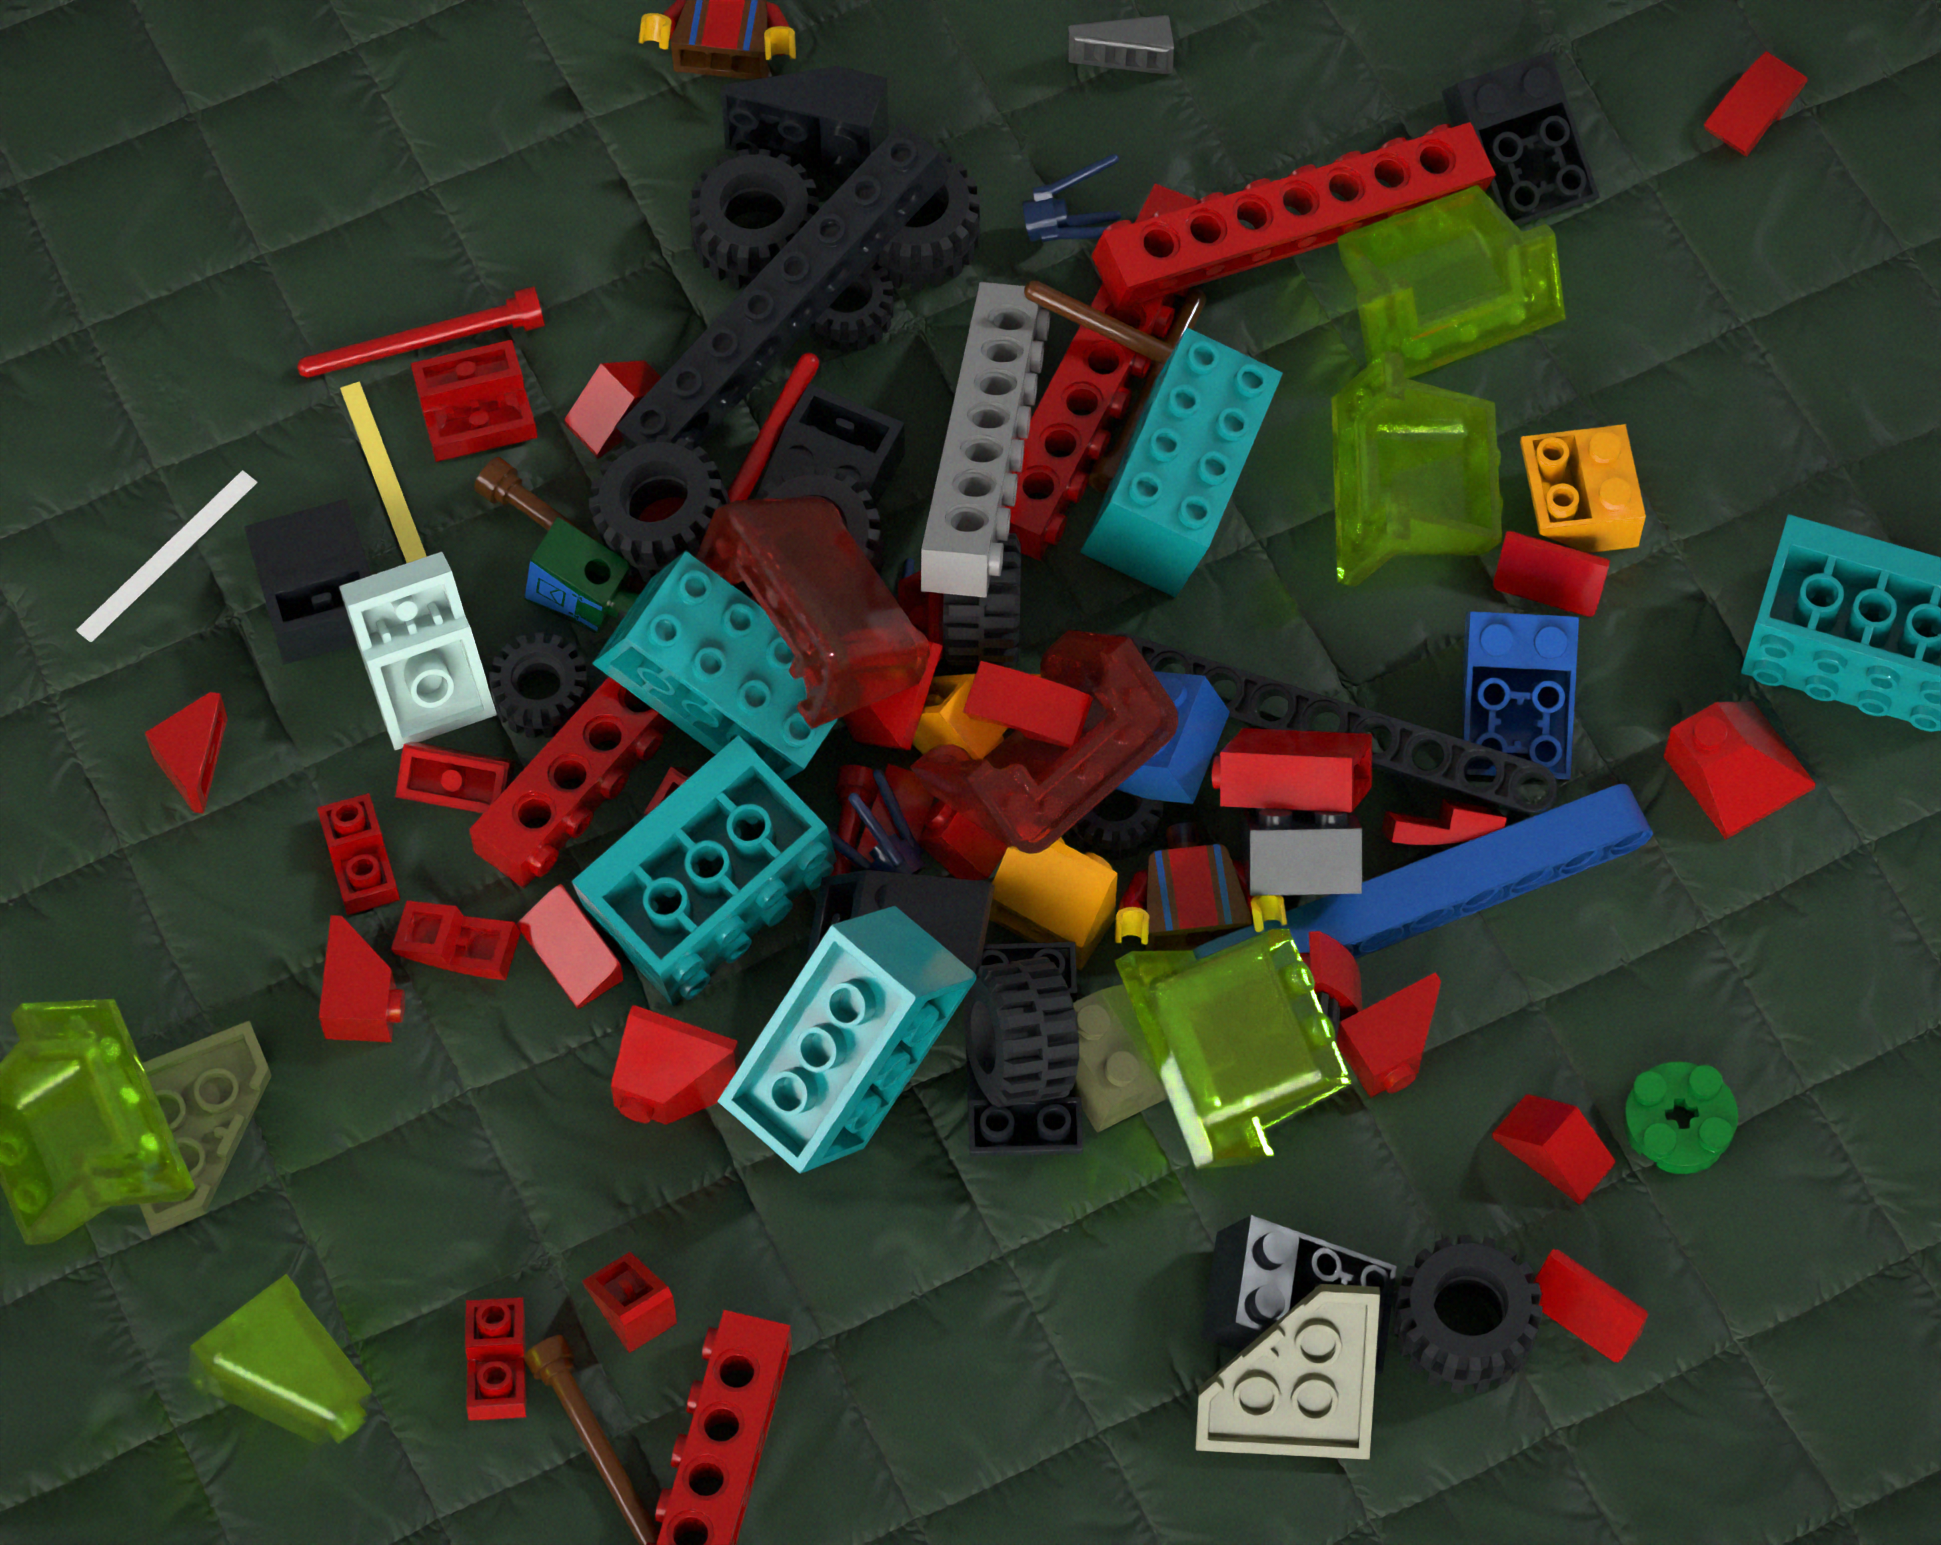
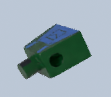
[524,517,639,633]

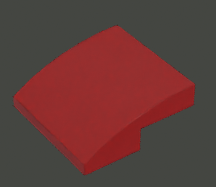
[410,340,538,462]

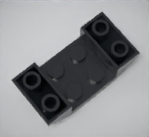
[966,942,1083,1157]

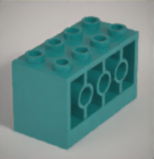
[1080,327,1283,598]
[1741,514,1941,732]
[592,551,862,781]
[572,735,837,1006]
[717,906,977,1174]

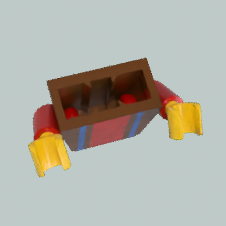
[638,0,796,80]
[1115,822,1287,956]

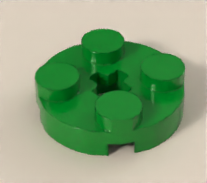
[1623,1061,1738,1174]

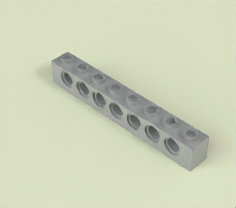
[921,282,1050,598]

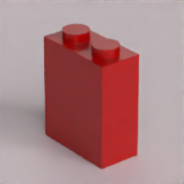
[1212,728,1372,813]

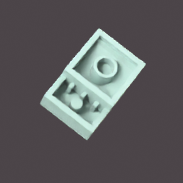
[339,552,497,750]

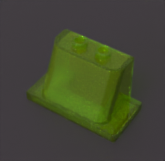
[1337,185,1566,390]
[1331,350,1503,587]
[1115,929,1351,1169]
[0,999,195,1245]
[189,1274,372,1445]

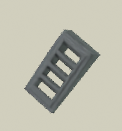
[1067,15,1174,74]

